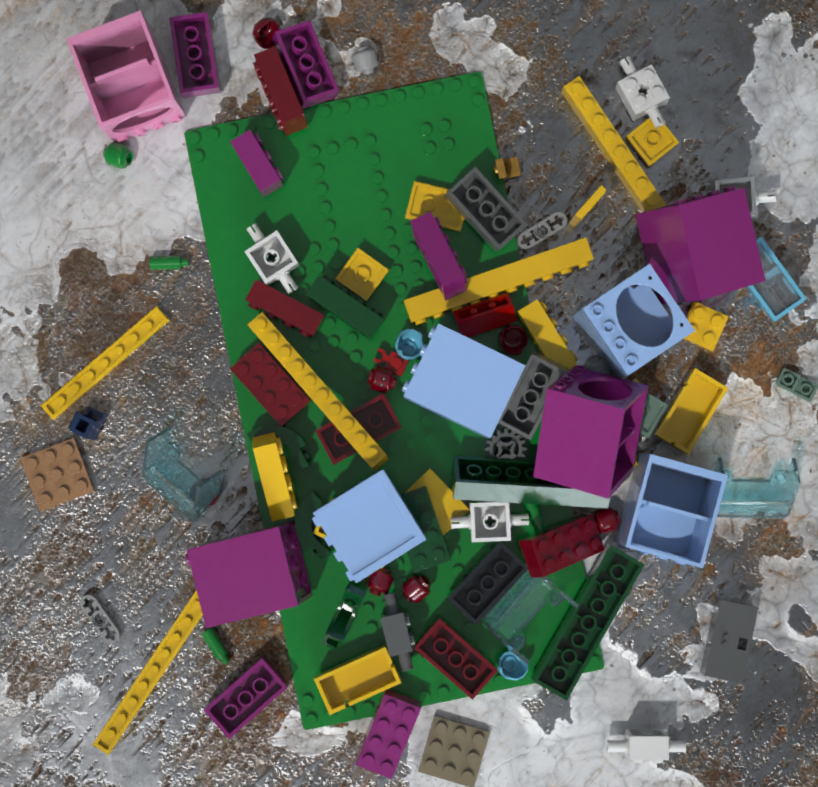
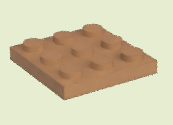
[20,438,95,512]

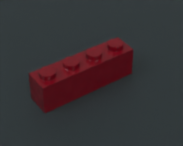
[245,280,325,338]

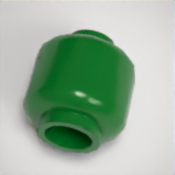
[103,142,133,169]

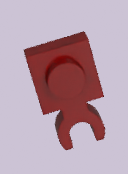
[373,349,409,377]

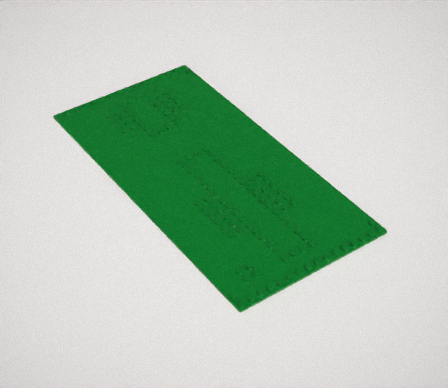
[184,72,604,730]

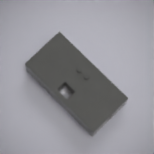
[700,597,759,684]

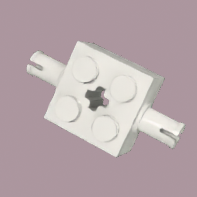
[615,56,670,129]
[715,176,777,219]
[244,223,300,294]
[451,501,529,542]
[606,729,686,763]

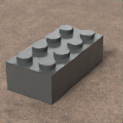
[444,167,527,252]
[498,351,569,440]

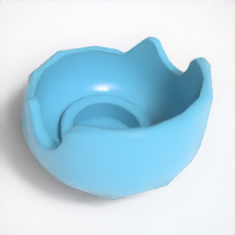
[395,329,424,360]
[498,650,529,680]

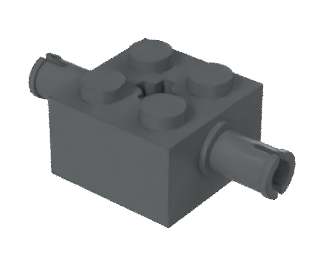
[380,592,415,671]

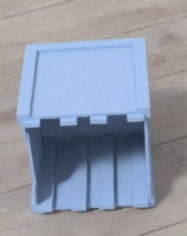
[312,468,426,583]

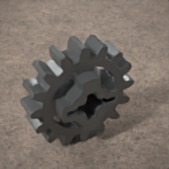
[484,427,527,460]

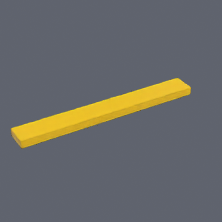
[41,306,170,420]

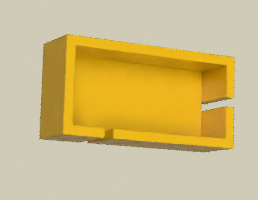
[652,368,728,454]
[252,432,297,522]
[314,644,402,715]

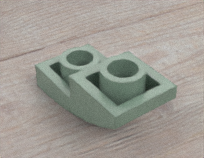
[775,368,818,403]

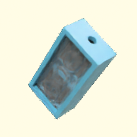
[747,236,807,322]

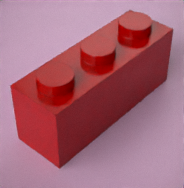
[453,292,517,338]

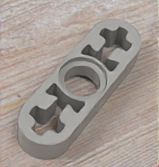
[517,212,567,250]
[80,594,121,644]

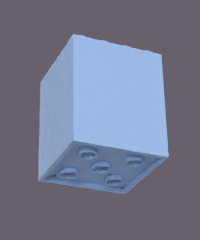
[572,264,695,378]
[402,323,526,438]
[614,453,728,568]

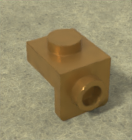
[494,157,521,180]

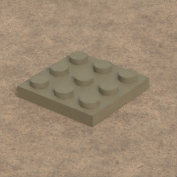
[418,715,490,787]

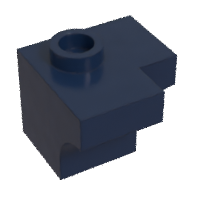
[68,406,107,441]

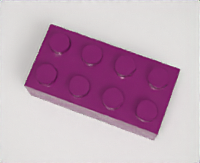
[169,12,221,98]
[272,20,339,109]
[410,212,468,301]
[204,655,289,739]
[356,689,421,779]

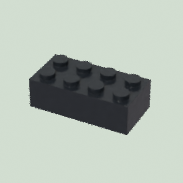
[447,541,528,625]

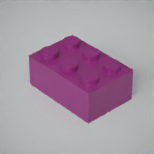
[230,130,284,197]

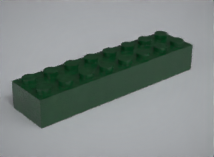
[451,456,611,508]
[531,544,644,701]

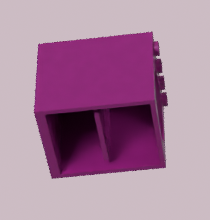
[635,186,765,304]
[533,365,649,499]
[186,521,313,628]

